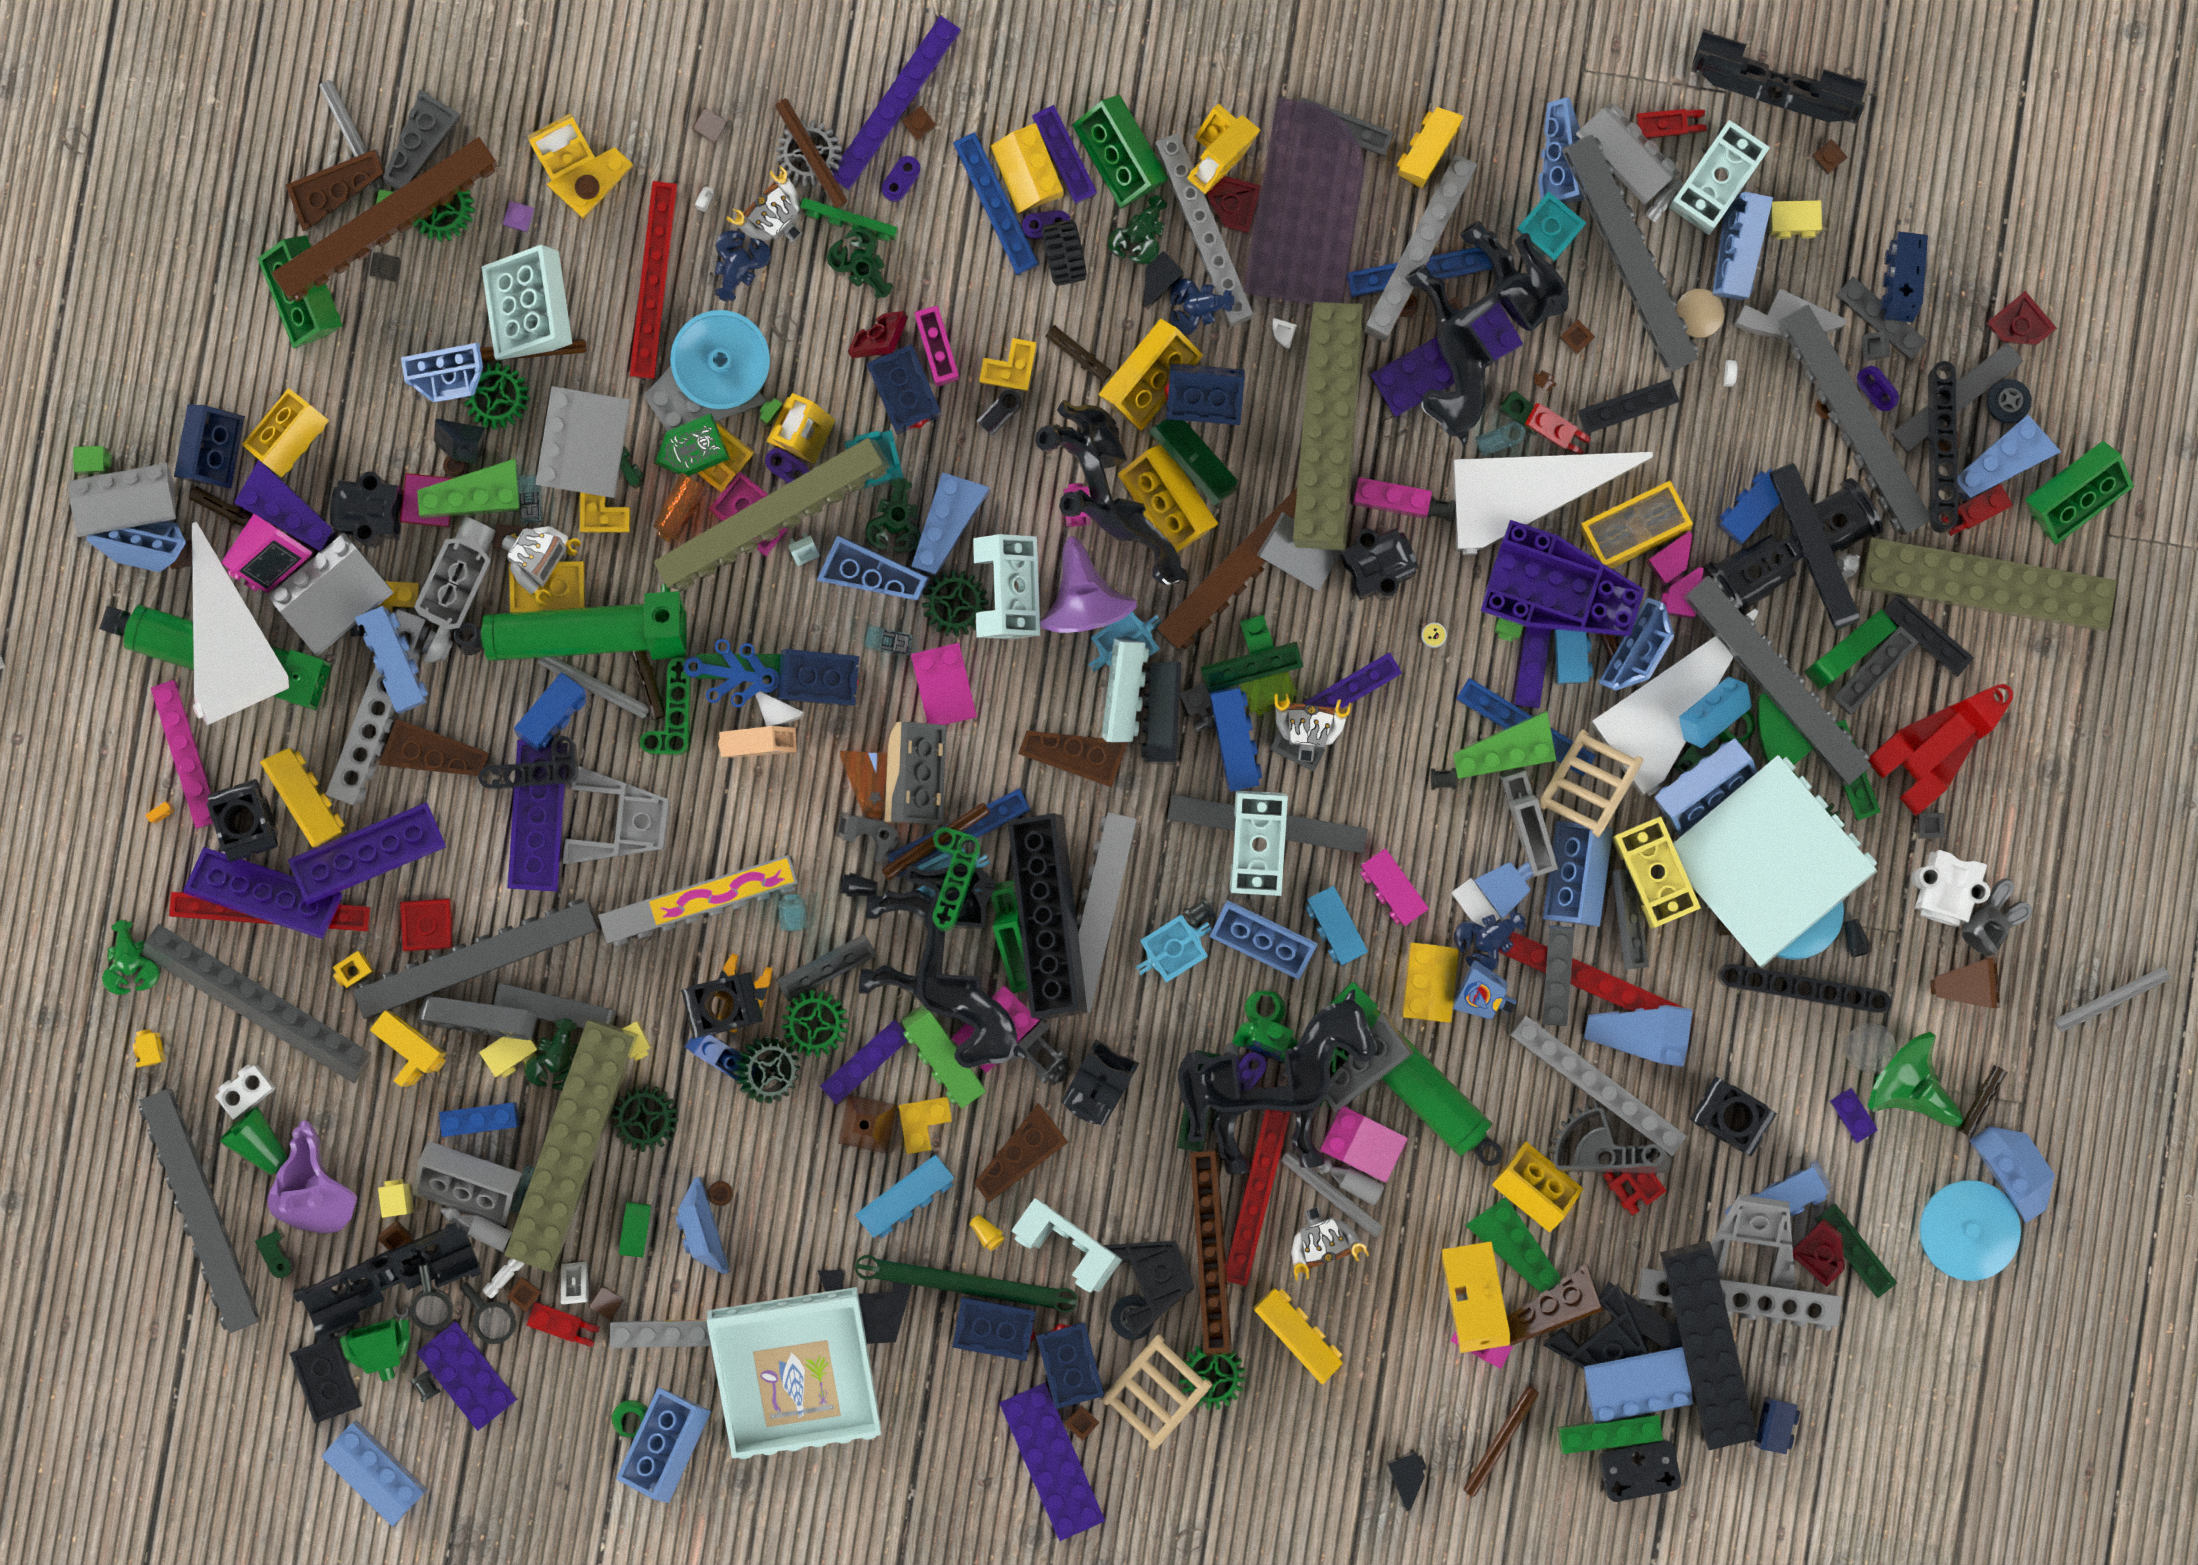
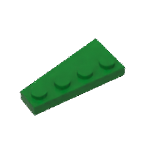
[1465,1197,1562,1293]

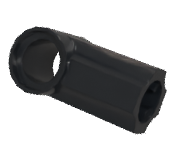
[977,390,1022,436]

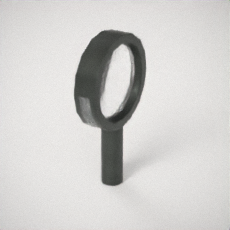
[410,1262,454,1331]
[459,1282,517,1344]

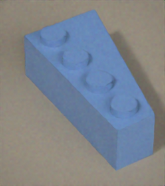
[1957,415,2061,501]
[912,472,990,577]
[817,535,930,600]
[1725,1160,1831,1216]

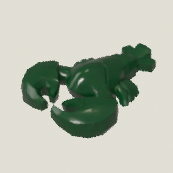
[1108,195,1167,265]
[827,227,893,299]
[865,478,921,553]
[524,1018,578,1090]

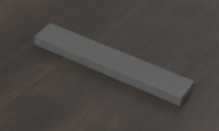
[1891,342,2023,453]

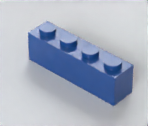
[1209,686,1262,792]

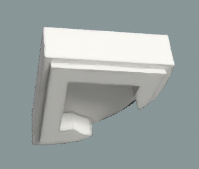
[695,186,715,212]
[1272,318,1297,350]

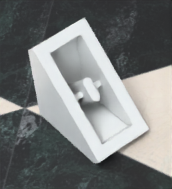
[756,692,804,726]
[561,1262,590,1304]

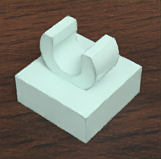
[788,532,820,566]

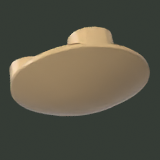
[1675,289,1724,338]

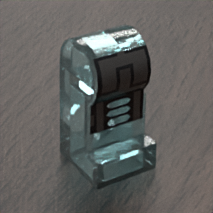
[517,475,543,523]
[864,625,914,656]

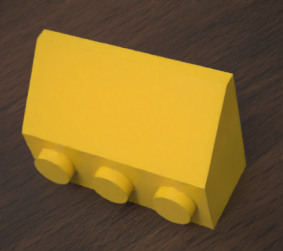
[1396,107,1464,189]
[991,123,1064,214]
[241,388,329,478]
[1401,943,1459,1023]
[1492,1141,1584,1233]

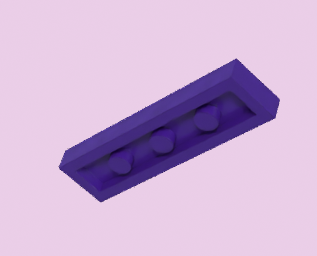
[1032,105,1097,205]
[1514,627,1551,709]
[1304,652,1402,712]
[820,1020,908,1105]

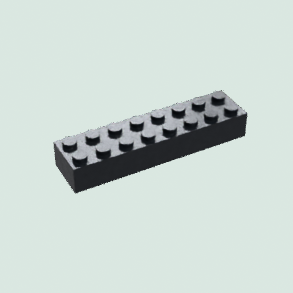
[1008,813,1088,1020]
[1660,1241,1758,1450]

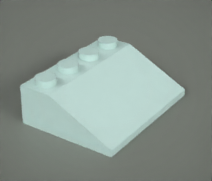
[481,244,572,360]
[1101,638,1149,742]

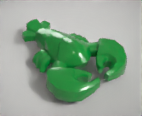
[102,920,160,995]

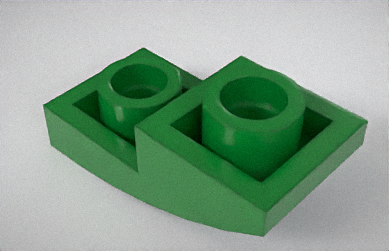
[618,1201,651,1258]

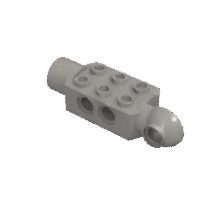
[414,517,496,663]

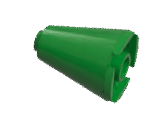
[220,1106,289,1175]

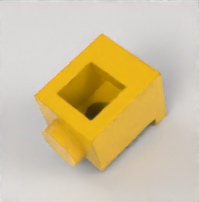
[333,951,375,988]
[133,1029,166,1068]

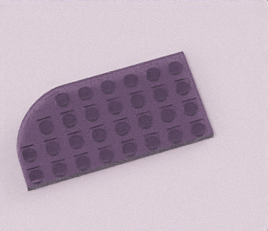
[1243,97,1364,305]

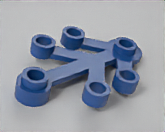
[683,639,780,708]

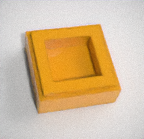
[145,801,175,824]

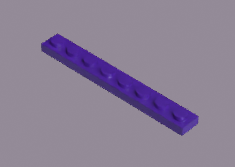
[832,15,961,191]

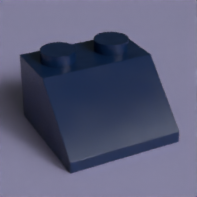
[1754,1396,1800,1454]

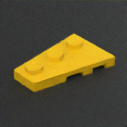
[546,147,634,219]

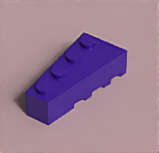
[234,460,337,551]

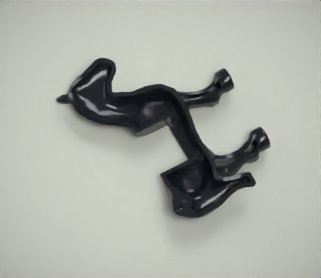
[1405,221,1569,447]
[1035,400,1188,585]
[859,865,1027,1068]
[1178,989,1376,1175]

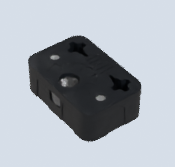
[1598,1439,1681,1502]

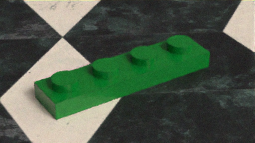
[800,197,899,242]
[1836,720,1881,821]

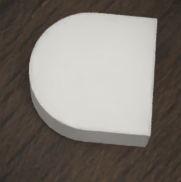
[1724,360,1738,387]

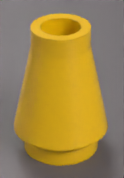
[969,1214,1005,1252]

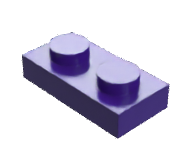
[1829,1088,1878,1143]

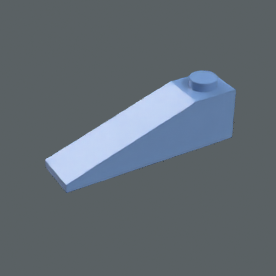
[1538,97,1585,203]
[1584,1005,1692,1067]

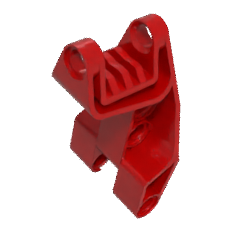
[1867,684,2013,816]

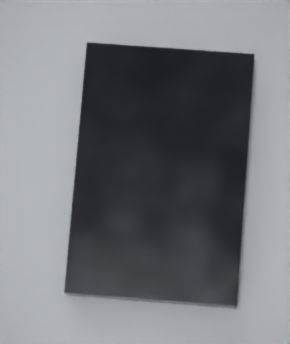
[289,1335,363,1424]

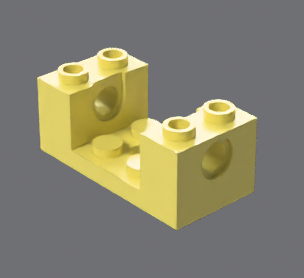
[1612,816,1701,929]

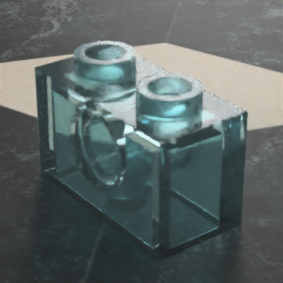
[778,894,809,932]

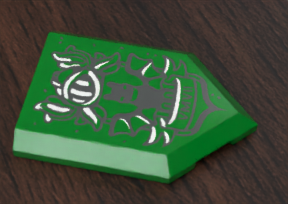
[654,413,731,477]

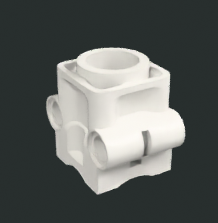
[1911,850,1990,927]

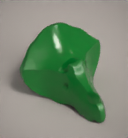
[1868,1031,1963,1127]

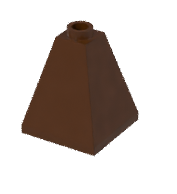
[1930,958,2001,1008]
[838,1095,897,1154]

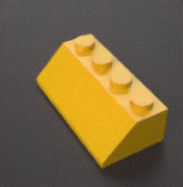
[1098,318,1204,431]
[1117,444,1218,553]
[260,748,345,848]
[1252,1287,1343,1385]

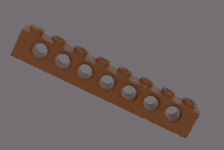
[1190,1151,1232,1356]

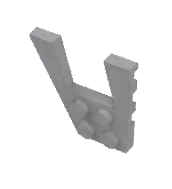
[643,366,766,431]
[563,766,670,864]
[1710,1195,1795,1290]

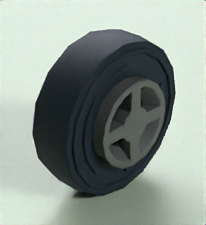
[1986,379,2032,424]
[1110,1295,1154,1340]

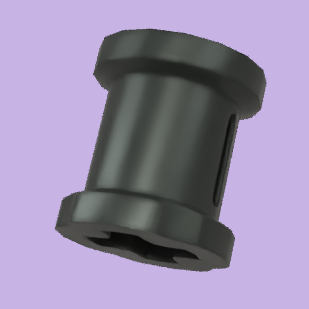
[1427,496,1455,522]
[1430,768,1456,790]
[1183,897,1216,928]
[409,1370,441,1403]

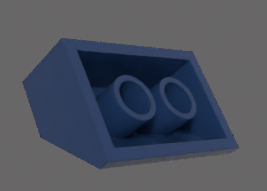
[174,404,245,488]

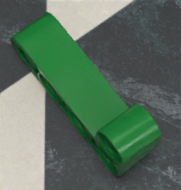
[1804,608,1897,691]
[640,657,692,756]
[933,827,981,931]

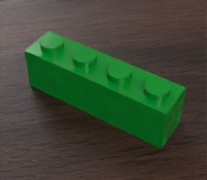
[1557,1413,1663,1454]

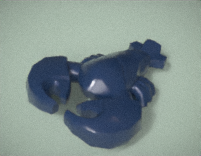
[715,230,771,302]
[1170,278,1235,335]
[1454,910,1526,971]

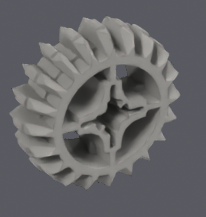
[776,120,842,187]

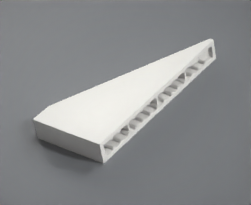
[1452,452,1653,555]
[192,522,289,725]
[1590,609,1758,796]

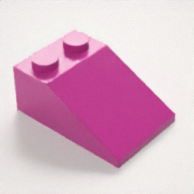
[911,643,977,725]
[952,985,1039,1074]
[1319,1106,1408,1183]

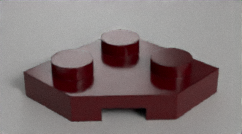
[1207,176,1261,234]
[1986,291,2057,345]
[848,311,908,359]
[1793,1218,1845,1287]

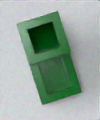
[1240,615,1274,654]

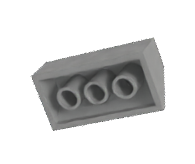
[1576,102,1680,205]
[69,463,176,537]
[412,1141,522,1227]

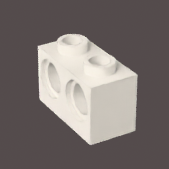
[215,1064,277,1120]

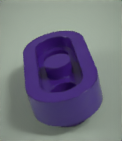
[882,156,921,202]
[1022,210,1071,239]
[1857,366,1899,411]
[765,448,809,483]
[1239,1053,1266,1090]

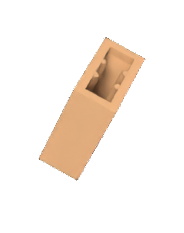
[718,726,797,758]

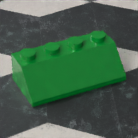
[1072,94,1169,209]
[257,235,343,349]
[2025,440,2134,545]

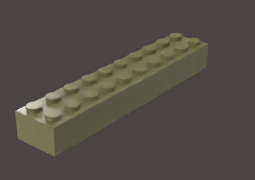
[1293,302,1365,550]
[653,437,891,591]
[1859,538,2117,632]
[504,1018,638,1273]

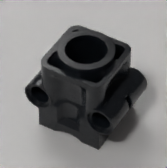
[330,471,404,548]
[1340,528,1419,601]
[206,779,278,863]
[681,972,763,1039]
[1061,1039,1139,1126]
[1689,1076,1777,1157]

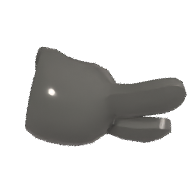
[1962,878,2032,956]

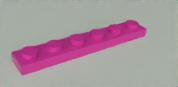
[150,680,213,829]

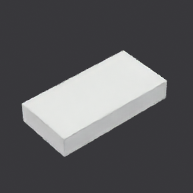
[1451,878,1500,927]

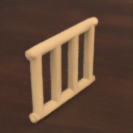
[1539,729,1644,837]
[1101,1334,1212,1450]

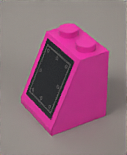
[221,514,312,593]

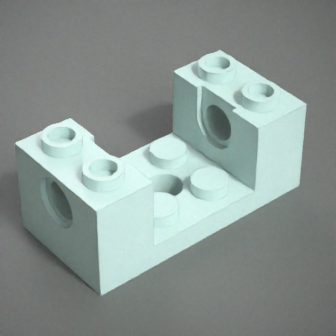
[1669,120,1770,235]
[973,534,1040,639]
[1229,790,1288,896]
[1012,1198,1122,1293]

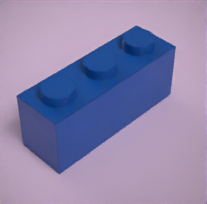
[1718,468,1780,546]
[514,672,587,753]
[439,1102,520,1137]

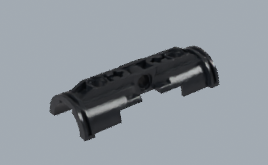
[1691,29,1868,124]
[1702,478,1884,616]
[293,1220,482,1343]

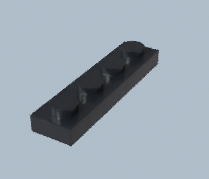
[1577,379,1680,435]
[1883,594,1974,677]

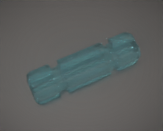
[511,1165,535,1214]

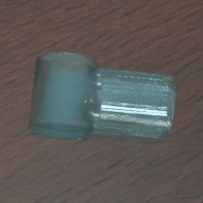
[1475,422,1525,458]

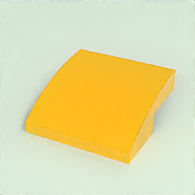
[698,422,755,493]

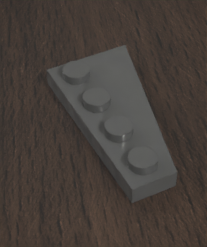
[383,89,461,190]
[1326,1012,1414,1112]

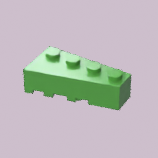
[417,459,520,519]
[1453,710,1556,779]
[901,1005,986,1109]

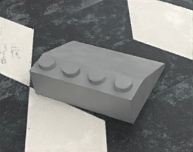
[535,386,631,498]
[268,533,394,656]

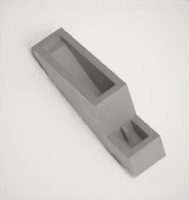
[1734,289,1847,339]
[1499,768,1558,877]

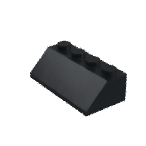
[1141,662,1181,765]

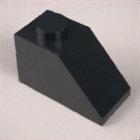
[1144,251,1184,310]
[434,419,485,464]
[1386,1451,1427,1511]

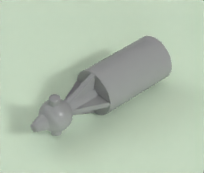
[1836,554,1860,580]
[1317,1158,1385,1206]
[441,1208,512,1253]

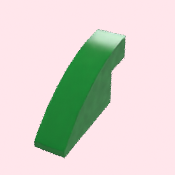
[1756,693,1813,779]
[991,880,1027,993]

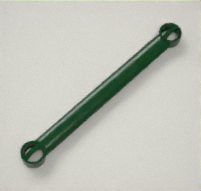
[855,1255,1077,1313]

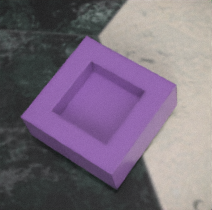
[503,201,535,233]

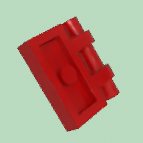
[1602,1172,1667,1216]

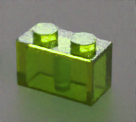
[1240,671,1297,716]

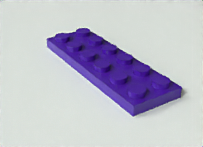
[1370,302,1523,418]
[507,740,568,892]
[287,802,446,905]
[183,847,343,940]
[999,1382,1105,1542]

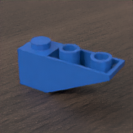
[685,1034,766,1082]

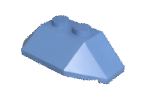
[401,343,483,402]
[86,521,186,572]
[1598,597,1674,690]
[1969,1126,2055,1223]
[675,1176,730,1274]

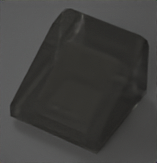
[369,252,400,282]

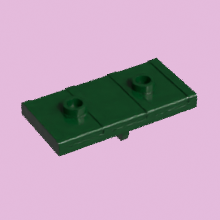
[1149,419,1239,506]

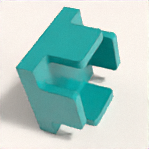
[1516,191,1586,262]
[844,430,904,490]

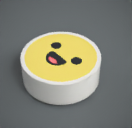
[1421,623,1447,648]

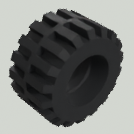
[1042,219,1087,286]

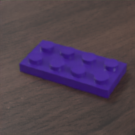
[416,1321,518,1431]

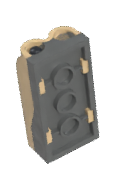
[885,722,947,825]

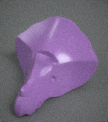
[1040,536,1137,633]
[267,1120,357,1233]

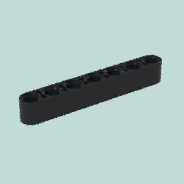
[1928,361,1958,533]
[1769,463,1860,630]
[1717,964,1891,1013]

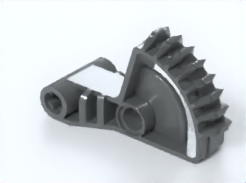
[1548,1101,1671,1173]

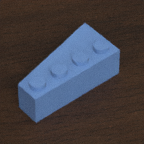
[1712,192,1773,301]
[354,606,429,714]

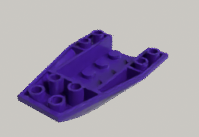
[1480,520,1645,636]

